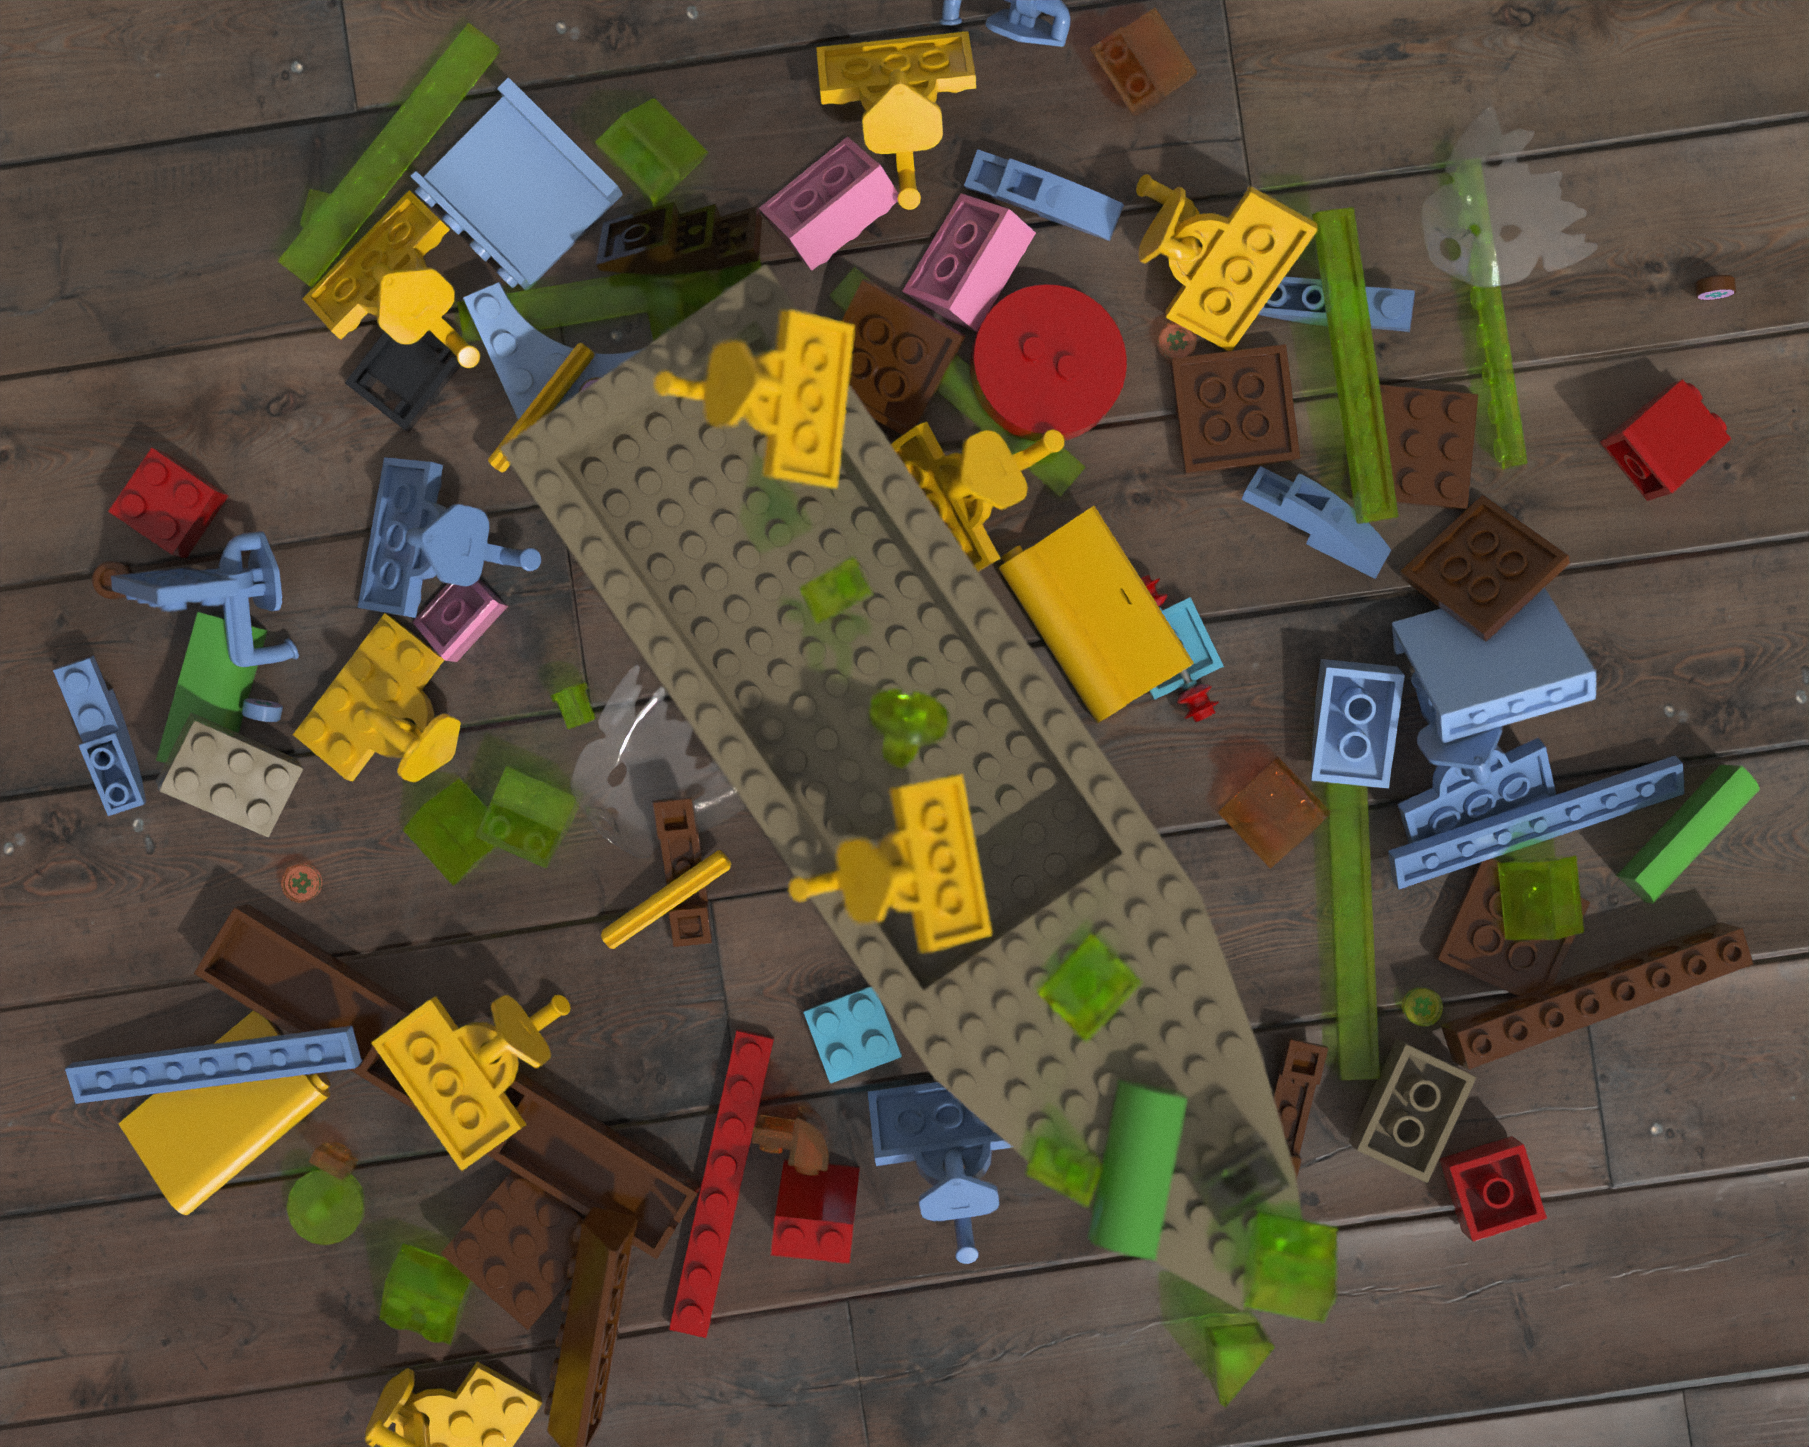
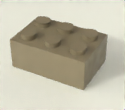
[156,712,303,838]
[1348,1038,1477,1183]

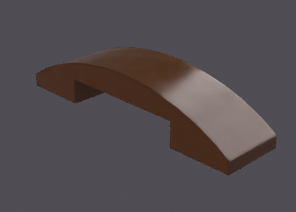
[653,796,712,947]
[1272,1038,1328,1180]

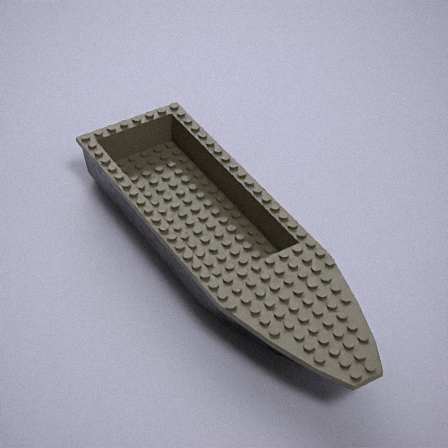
[500,265,1308,1311]

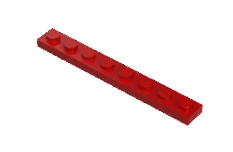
[669,1029,775,1338]

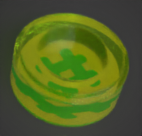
[1402,987,1443,1026]

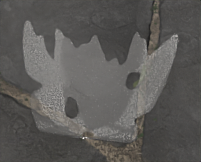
[1421,108,1598,287]
[571,665,747,858]

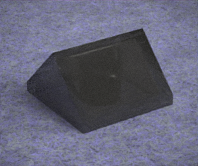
[1187,1130,1290,1227]

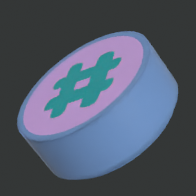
[242,699,283,722]

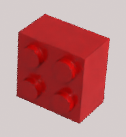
[108,448,229,558]
[1439,1136,1547,1242]

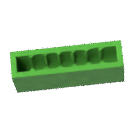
[156,612,268,763]
[1616,765,1760,904]
[1088,1079,1187,1260]

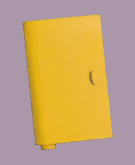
[998,506,1194,723]
[118,1010,331,1215]

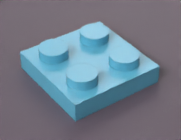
[804,986,902,1084]

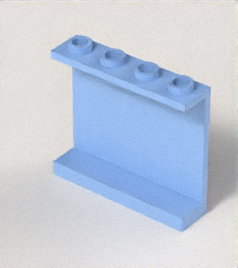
[411,78,623,292]
[1392,587,1596,743]

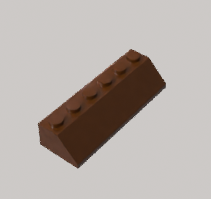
[544,1207,638,1447]

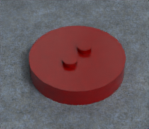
[970,284,1127,442]

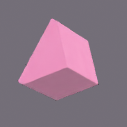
[413,579,508,662]

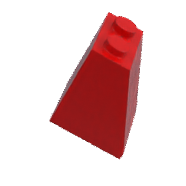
[1600,379,1731,501]
[771,1159,860,1264]

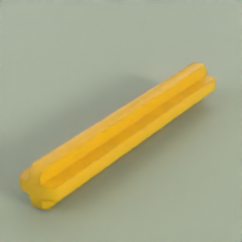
[488,343,595,473]
[601,850,731,949]

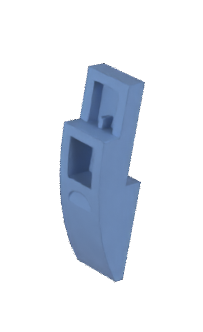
[964,149,1124,241]
[1258,277,1415,332]
[1241,466,1391,579]
[53,656,146,816]

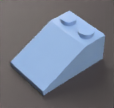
[1310,659,1405,789]

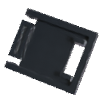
[345,331,461,432]

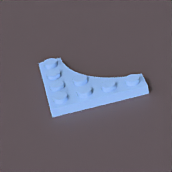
[463,282,644,420]

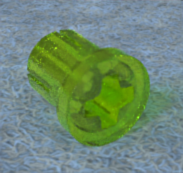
[550,681,596,729]

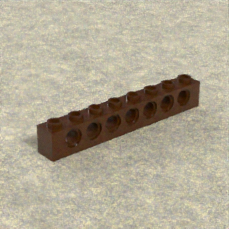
[1441,922,1754,1070]

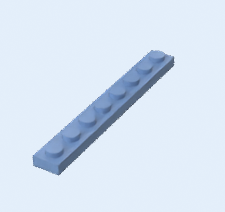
[1388,756,1684,889]
[65,1026,362,1104]

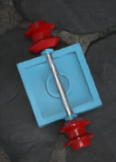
[1141,575,1224,723]

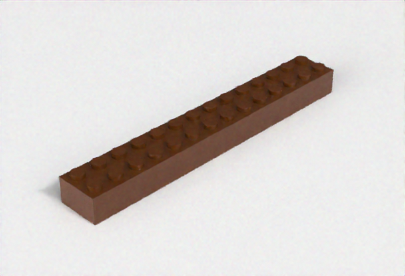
[194,904,702,1260]

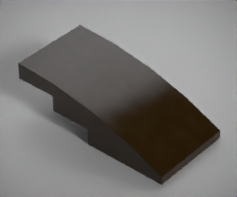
[596,202,762,275]

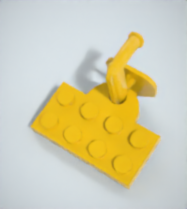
[816,31,976,210]
[1136,174,1318,351]
[302,190,480,368]
[654,310,854,488]
[890,421,1065,572]
[293,613,461,783]
[789,774,992,952]
[372,995,570,1171]
[365,1361,542,1447]

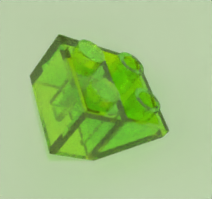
[595,98,709,207]
[475,766,583,868]
[1243,1211,1337,1323]
[379,1243,473,1345]

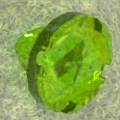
[867,688,950,769]
[287,1167,365,1245]

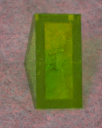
[799,556,873,624]
[1025,1136,1102,1206]

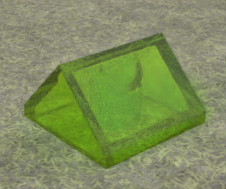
[641,270,723,342]
[403,779,511,886]
[1498,855,1584,940]
[1036,933,1143,1043]
[1204,1322,1275,1408]

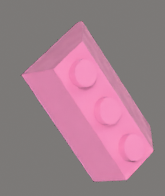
[759,136,899,271]
[902,194,1036,332]

